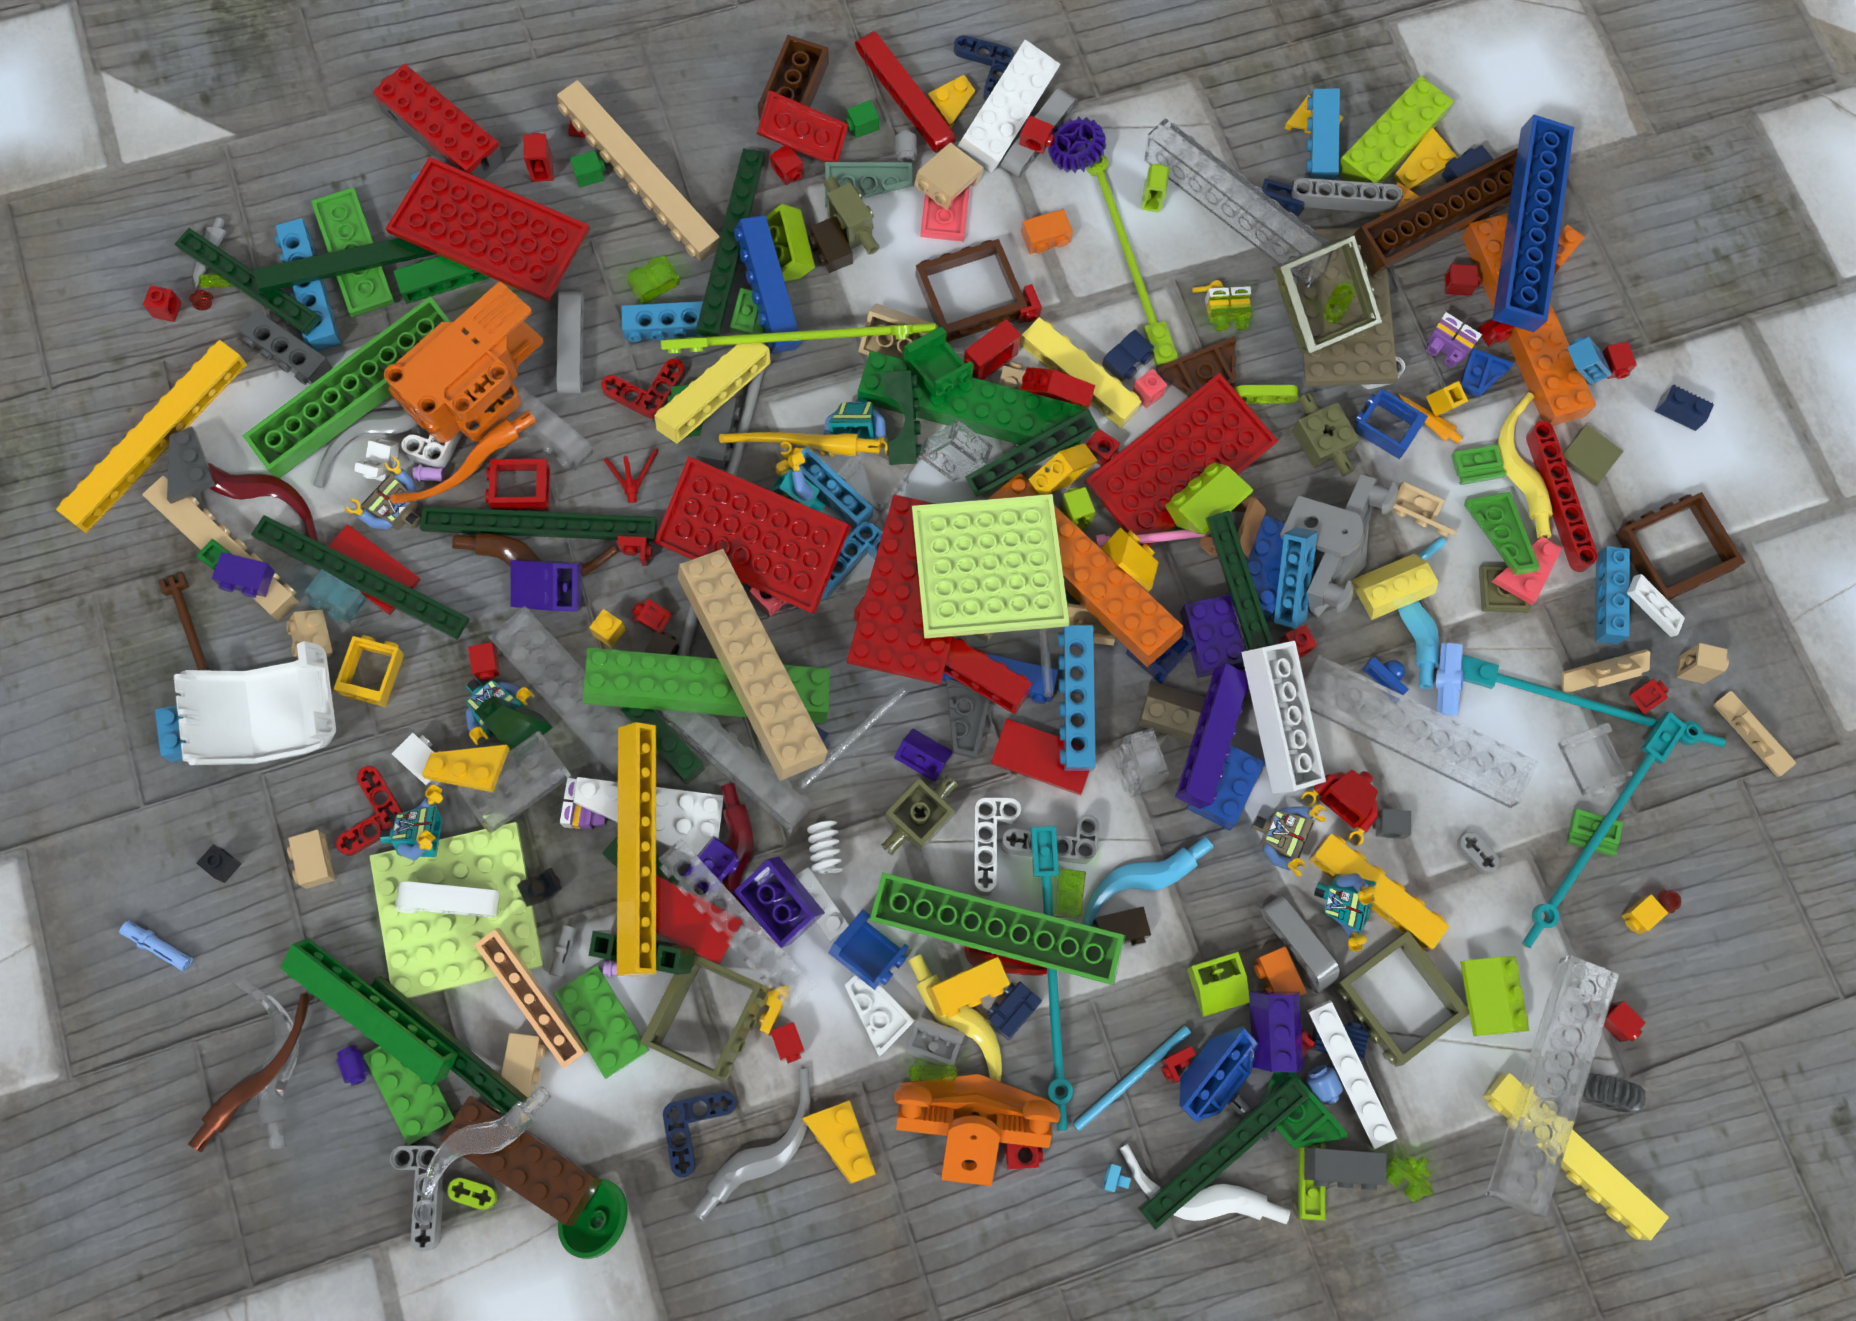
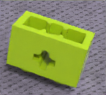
[1059,487,1095,531]

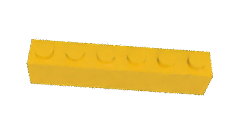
[1309,834,1450,952]

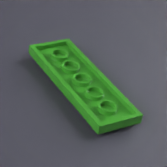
[311,187,395,318]

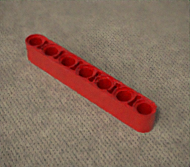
[855,31,955,153]
[1526,421,1598,572]

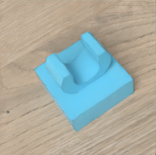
[1102,1164,1131,1192]

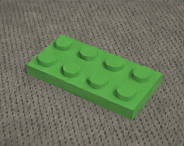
[554,965,649,1079]
[363,1046,455,1146]

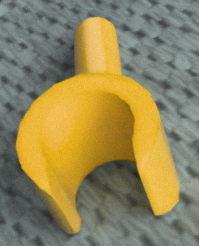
[1192,280,1224,297]
[780,442,813,459]

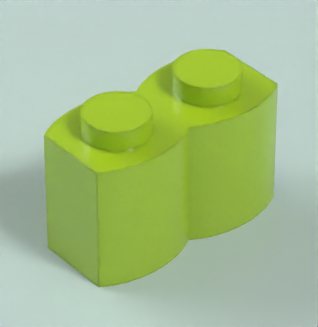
[1141,164,1170,212]

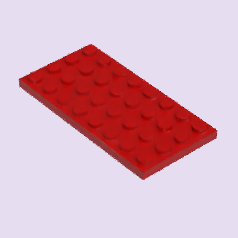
[386,157,590,302]
[1084,373,1278,547]
[654,456,851,614]
[847,494,953,685]

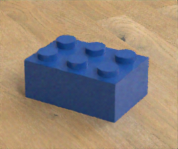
[1187,745,1265,831]

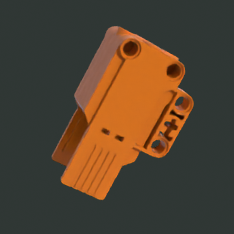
[384,282,544,443]

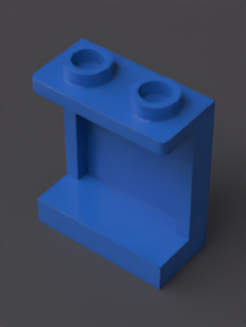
[828,909,909,990]

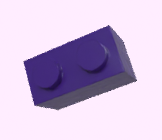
[212,552,275,598]

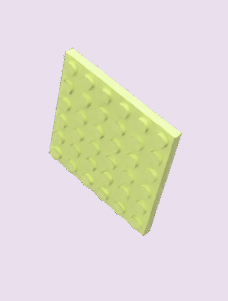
[912,494,1069,638]
[370,822,544,999]

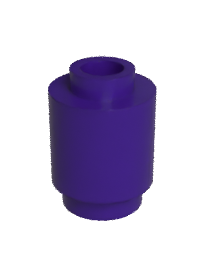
[336,1045,370,1086]

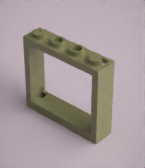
[1272,236,1382,354]
[1334,931,1469,1067]
[640,954,769,1083]

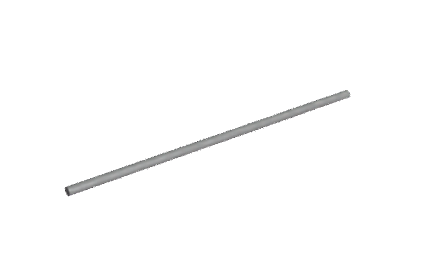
[660,330,770,727]

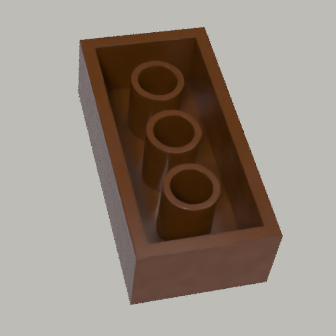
[757,35,829,121]

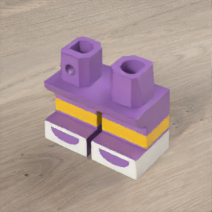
[1426,312,1482,368]
[560,778,607,830]

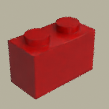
[523,133,554,182]

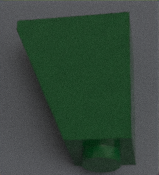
[475,696,553,758]

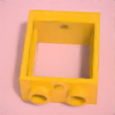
[1028,443,1098,495]
[333,635,404,707]

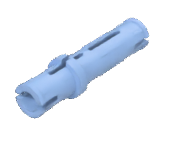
[119,920,193,972]

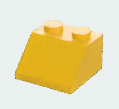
[1102,527,1159,592]

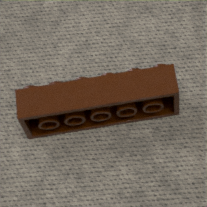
[440,1095,602,1226]

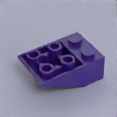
[510,560,582,612]

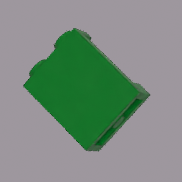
[903,326,974,398]

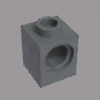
[1372,808,1411,839]

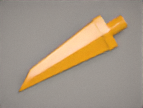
[1398,394,1463,444]

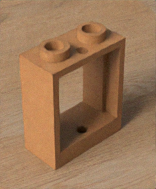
[1199,496,1266,558]

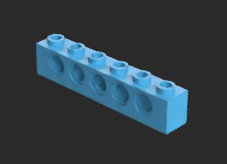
[274,218,341,351]
[1058,625,1096,771]

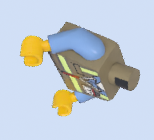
[344,457,421,530]
[1251,804,1328,877]

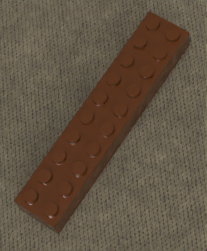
[1352,148,1518,276]

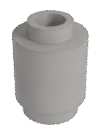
[895,130,917,164]

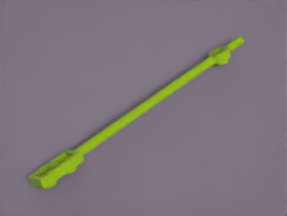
[1086,137,1179,369]
[661,323,936,353]

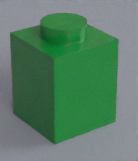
[845,100,879,138]
[570,151,606,188]

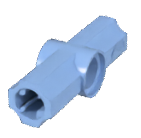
[1436,643,1463,716]

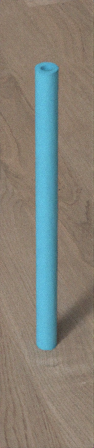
[1073,1025,1191,1131]

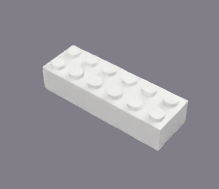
[957,40,1060,173]
[1241,641,1326,794]

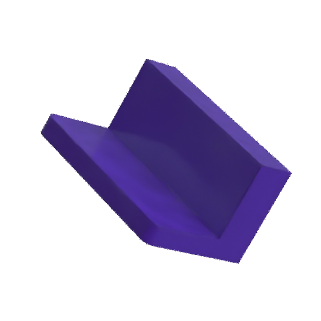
[894,729,953,782]

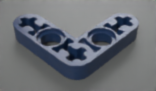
[954,35,1014,101]
[663,1092,737,1177]

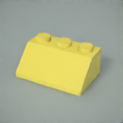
[1352,554,1439,620]

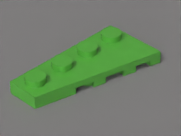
[1464,492,1540,575]

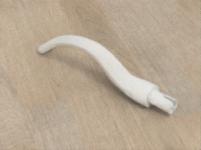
[1119,1144,1290,1224]

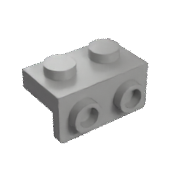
[905,1016,965,1070]

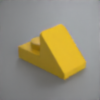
[758,985,791,1036]

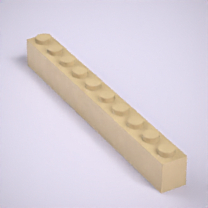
[557,80,720,262]

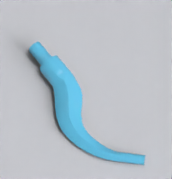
[1398,537,1446,689]
[1083,837,1213,926]

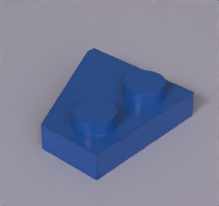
[1460,348,1513,397]

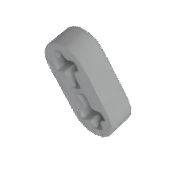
[1457,832,1499,874]

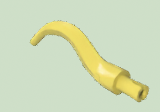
[1498,392,1553,539]
[908,954,1002,1082]

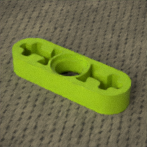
[1234,385,1299,404]

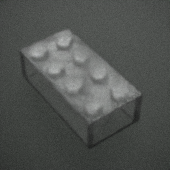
[457,731,572,834]

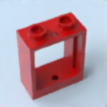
[964,319,1021,380]
[1021,367,1096,407]
[485,459,550,511]

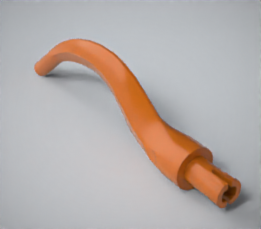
[390,410,537,504]

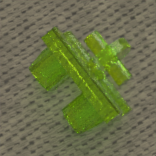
[1387,1155,1434,1203]

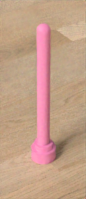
[1095,530,1207,553]

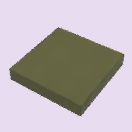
[1563,424,1624,486]
[1479,565,1530,613]

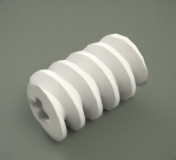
[807,821,842,874]

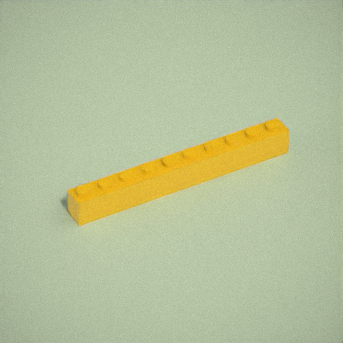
[56,340,247,533]
[617,722,656,977]

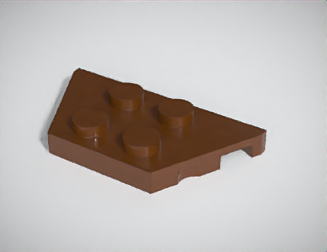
[1156,336,1236,397]

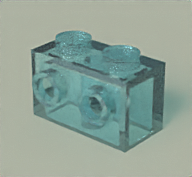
[304,569,366,623]

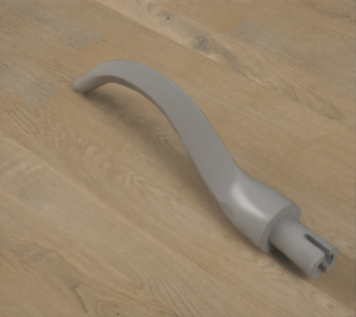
[313,409,419,488]
[692,1069,810,1221]

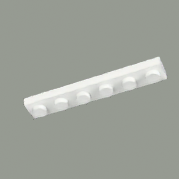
[1307,1000,1397,1149]

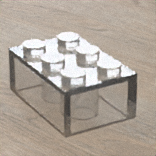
[1113,728,1169,797]

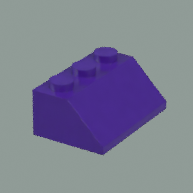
[1249,991,1303,1073]

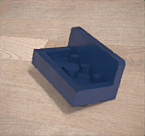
[1257,178,1305,216]

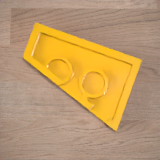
[1394,128,1458,191]
[422,745,510,793]
[801,1100,876,1184]

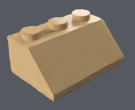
[858,303,939,359]

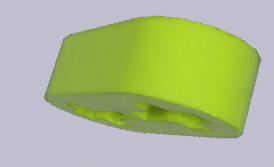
[447,1178,498,1210]

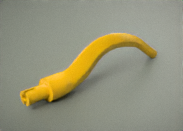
[719,432,881,457]

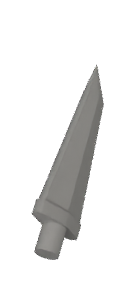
[193,217,226,289]

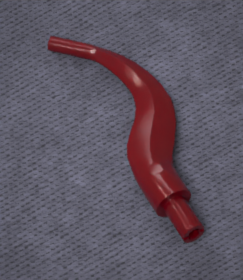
[208,463,318,542]
[720,783,777,946]

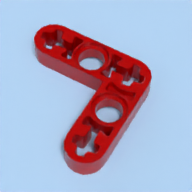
[601,359,685,418]
[336,766,403,856]

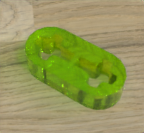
[1324,282,1355,323]

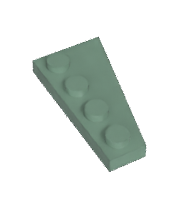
[825,162,913,207]

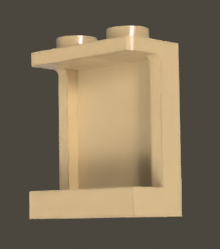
[915,142,984,210]

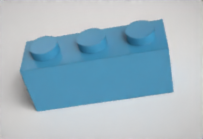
[1567,337,1612,385]

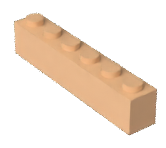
[474,929,588,1069]

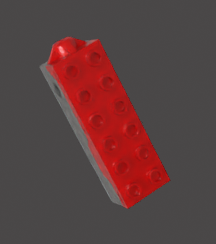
[373,63,505,180]

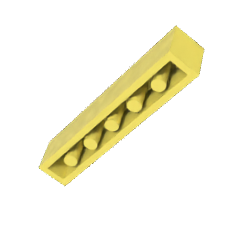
[1020,317,1142,429]
[654,343,771,444]

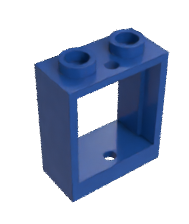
[1354,388,1428,460]

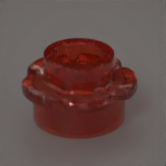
[189,289,213,311]
[1657,890,1681,914]

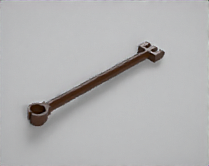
[159,571,209,670]

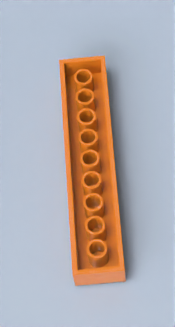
[1462,213,1596,426]
[987,473,1183,667]

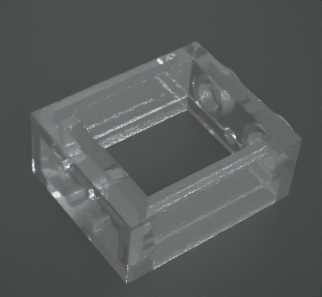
[919,420,993,482]

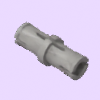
[549,925,578,978]

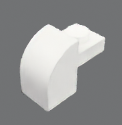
[354,437,400,481]

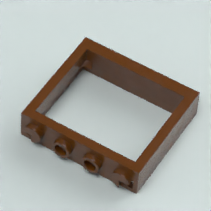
[915,239,1027,342]
[1616,492,1745,601]

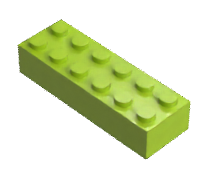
[1338,76,1454,198]

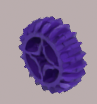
[1048,116,1106,174]

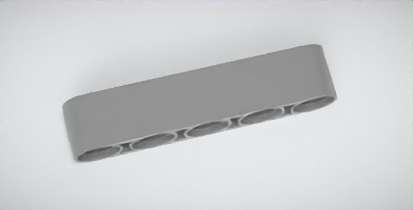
[1001,88,1077,178]
[1290,178,1402,213]
[557,291,584,394]

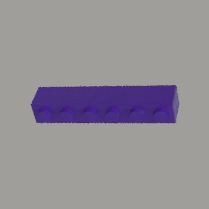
[1175,663,1249,809]

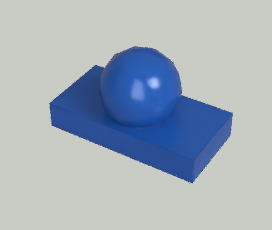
[1363,657,1409,701]

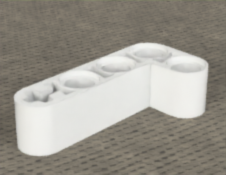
[401,431,463,468]
[973,798,1021,895]
[395,882,500,918]

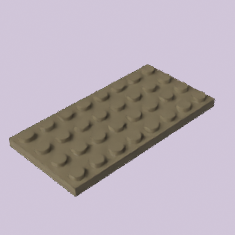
[1293,228,1398,386]

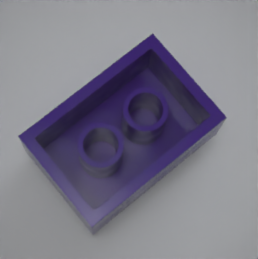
[1180,595,1245,678]
[734,856,825,949]

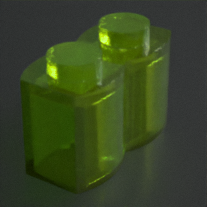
[626,256,680,305]

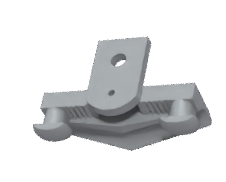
[1280,475,1398,617]

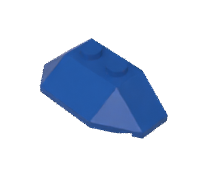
[1179,1027,1258,1122]

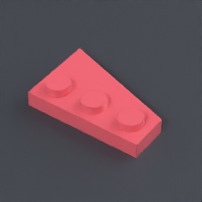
[1491,537,1562,605]

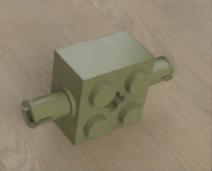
[824,176,880,255]
[1292,393,1360,477]
[881,775,958,855]

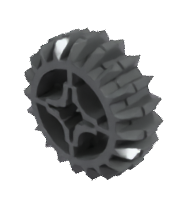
[1573,1072,1646,1114]

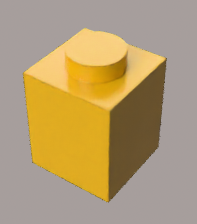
[1426,381,1468,417]
[589,609,626,648]
[1621,894,1668,934]

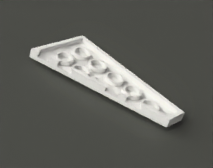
[574,777,723,859]

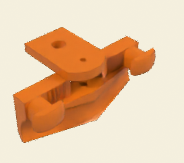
[894,1074,1061,1186]

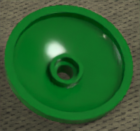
[558,1179,628,1259]

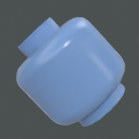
[1305,1064,1344,1105]

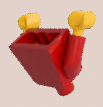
[1301,770,1378,846]

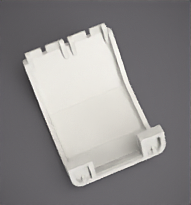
[174,641,336,765]

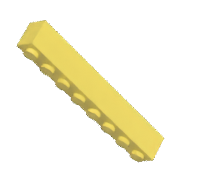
[1483,1073,1669,1241]

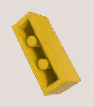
[926,957,1010,1018]

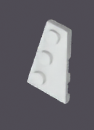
[845,975,915,1058]

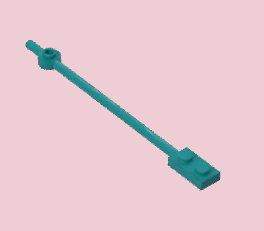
[1461,654,1726,748]
[1522,711,1688,948]
[1030,826,1073,1131]

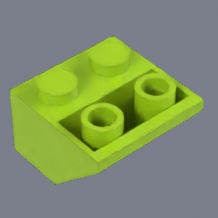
[1186,952,1250,1017]

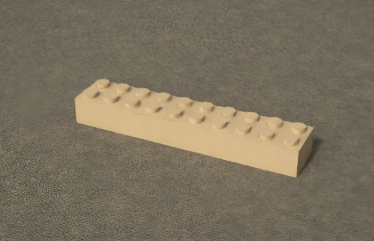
[678,549,828,781]

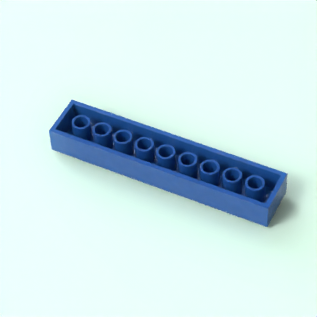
[1492,114,1574,332]

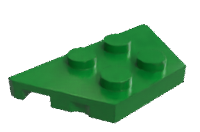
[1262,1072,1348,1150]

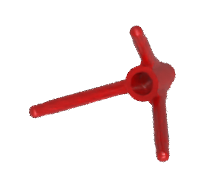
[604,449,658,503]

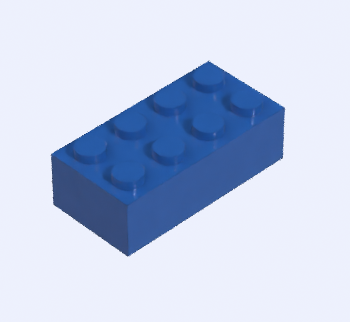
[1228,515,1285,621]

